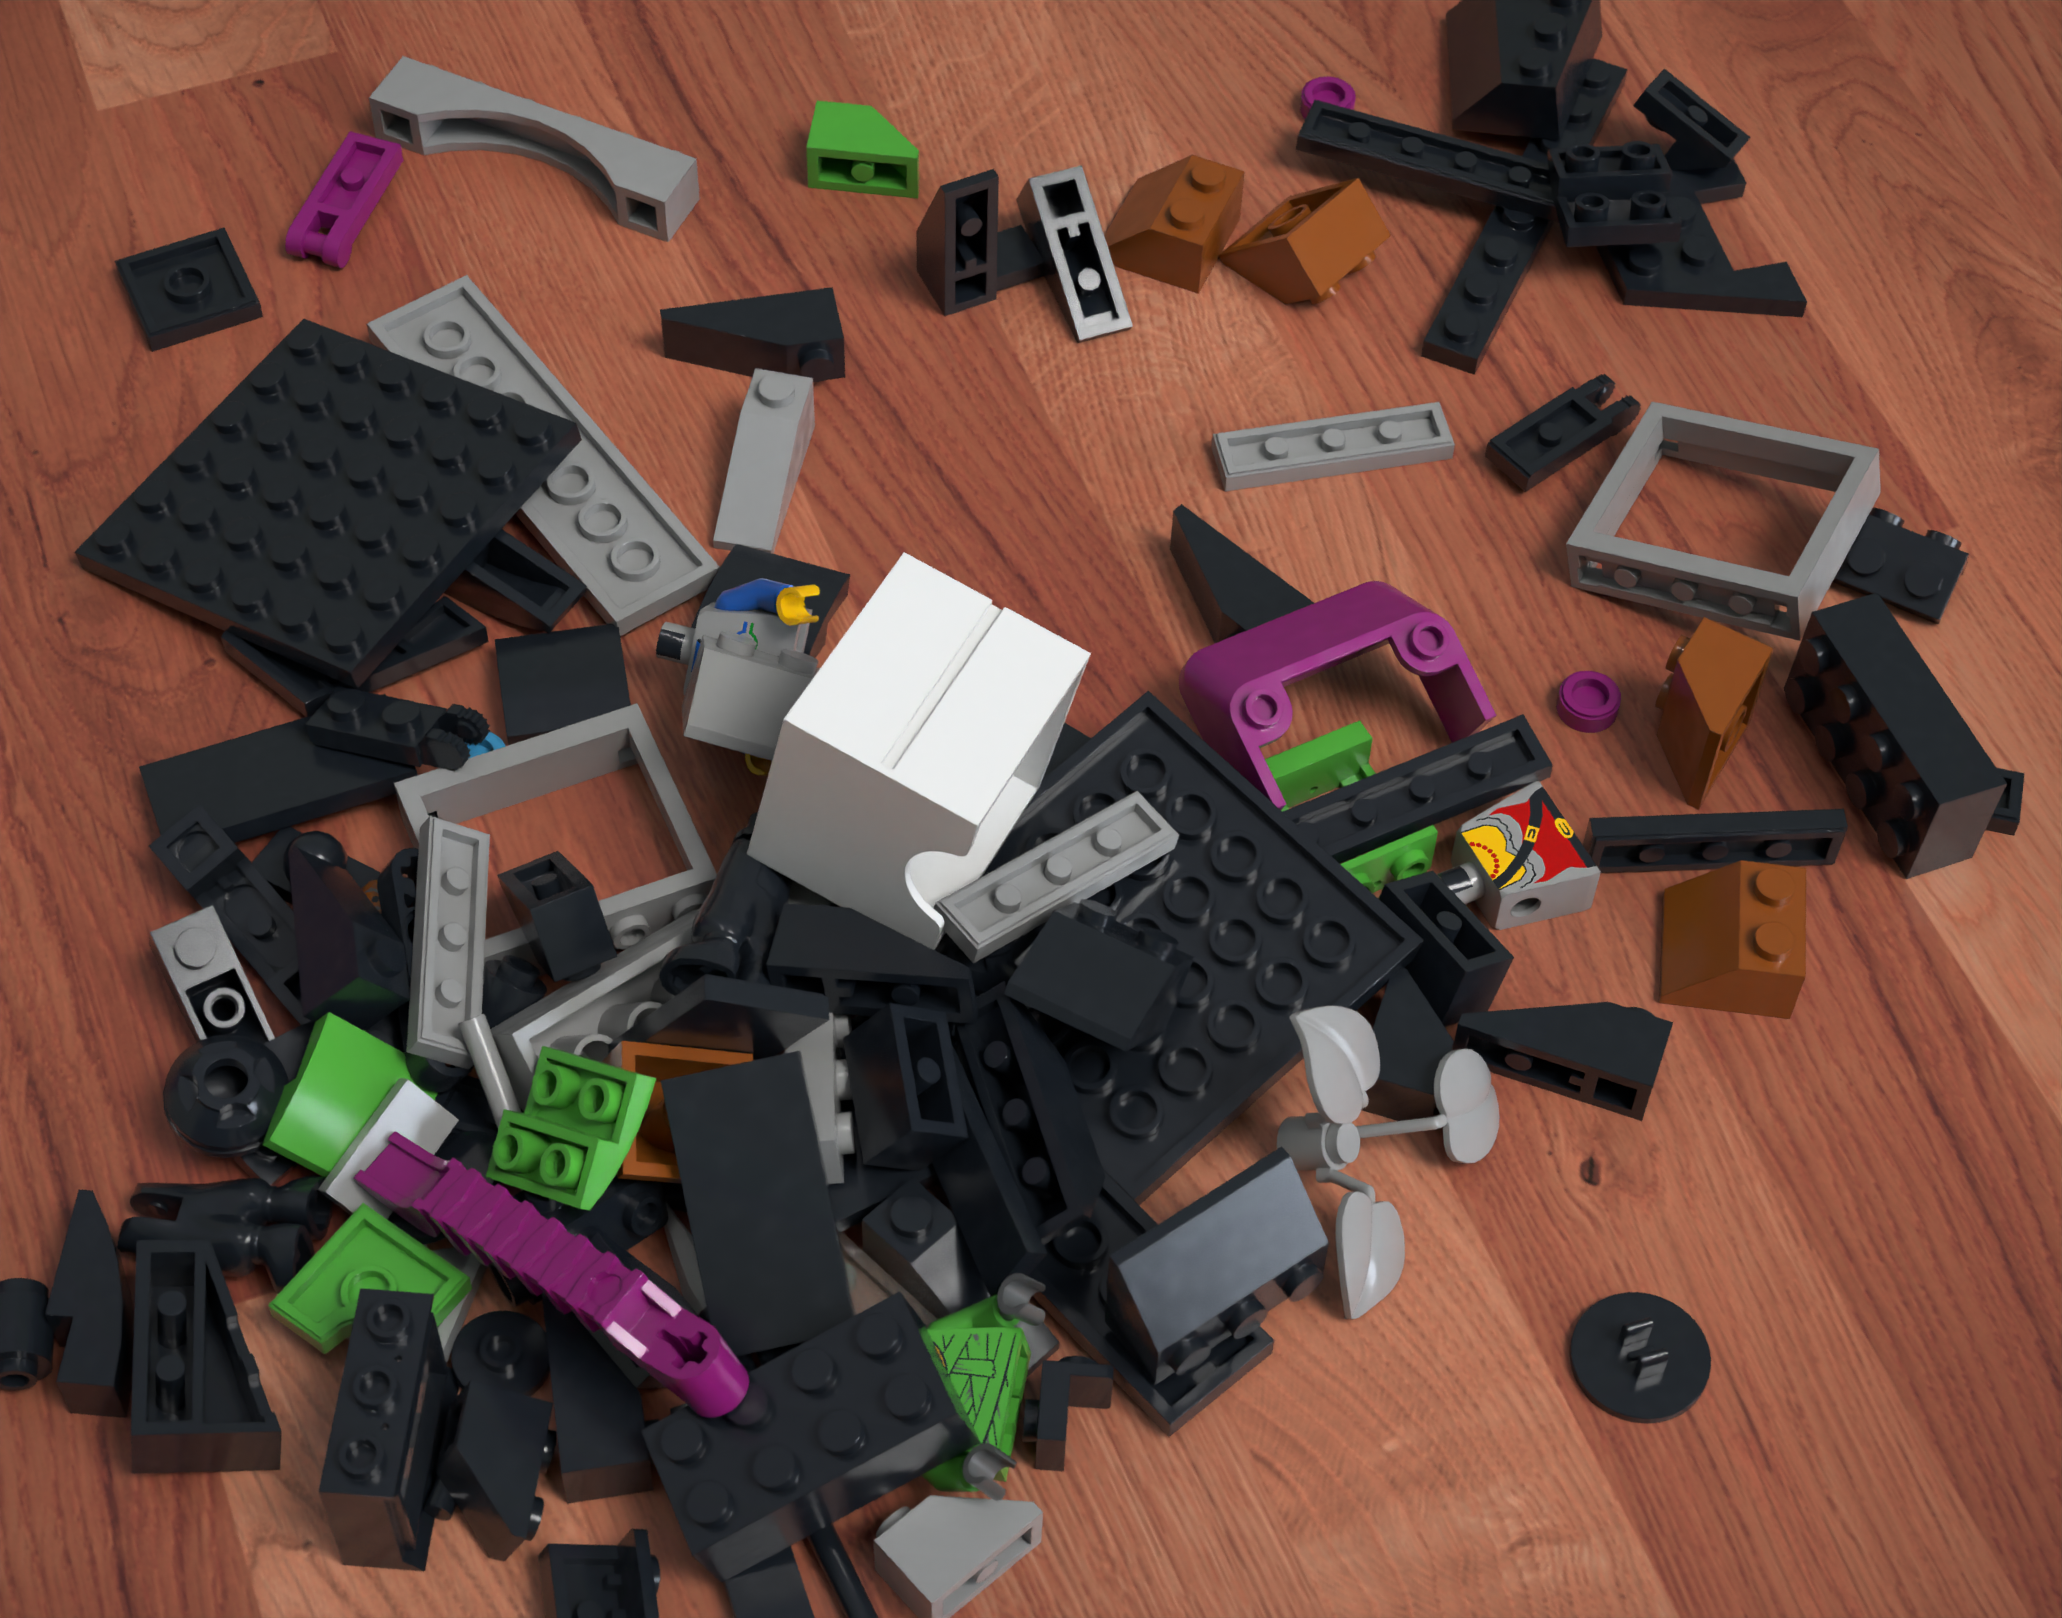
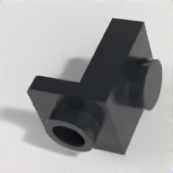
[1023,1356,1114,1472]

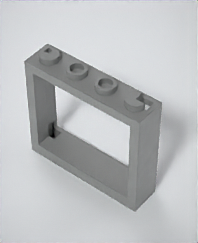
[1566,402,1881,641]
[394,703,717,977]

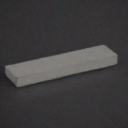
[1211,402,1455,491]
[934,791,1179,963]
[407,816,490,1070]

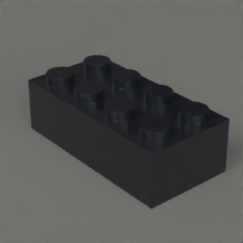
[1784,592,2007,879]
[641,1291,981,1583]

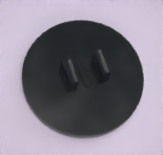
[1569,1292,1711,1423]

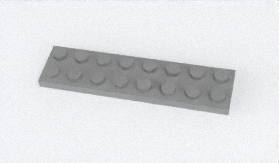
[367,275,720,636]

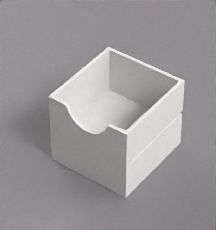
[747,552,1091,950]

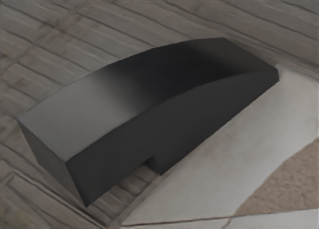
[444,529,587,633]
[45,1189,134,1418]

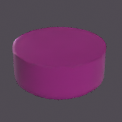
[1300,76,1356,119]
[1556,671,1621,733]

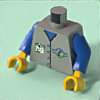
[656,578,820,776]

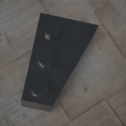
[131,1239,282,1474]

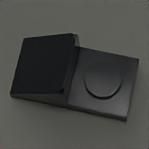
[1633,68,1751,171]

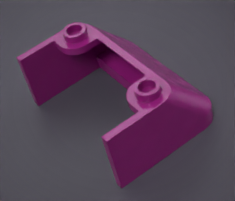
[1179,581,1497,810]

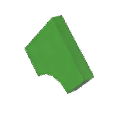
[268,1203,472,1354]

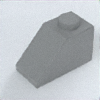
[874,1495,1043,1618]

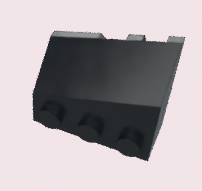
[1446,0,1602,140]

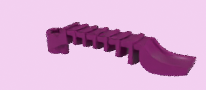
[353,1131,749,1418]

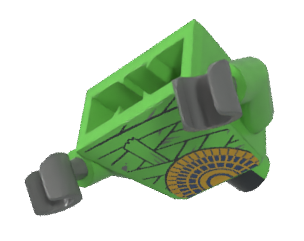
[921,1273,1046,1501]

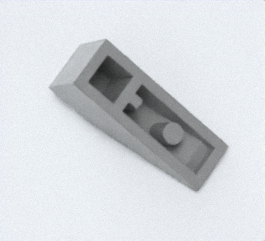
[713,368,815,554]

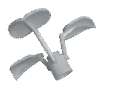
[1277,1006,1500,1319]

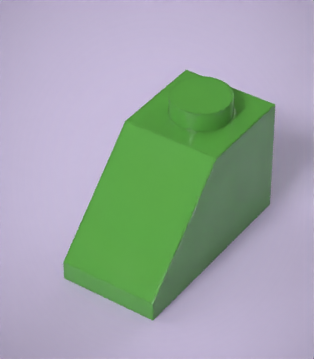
[806,100,919,199]

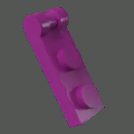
[285,131,403,268]

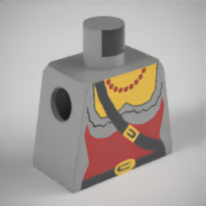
[1437,781,1601,930]

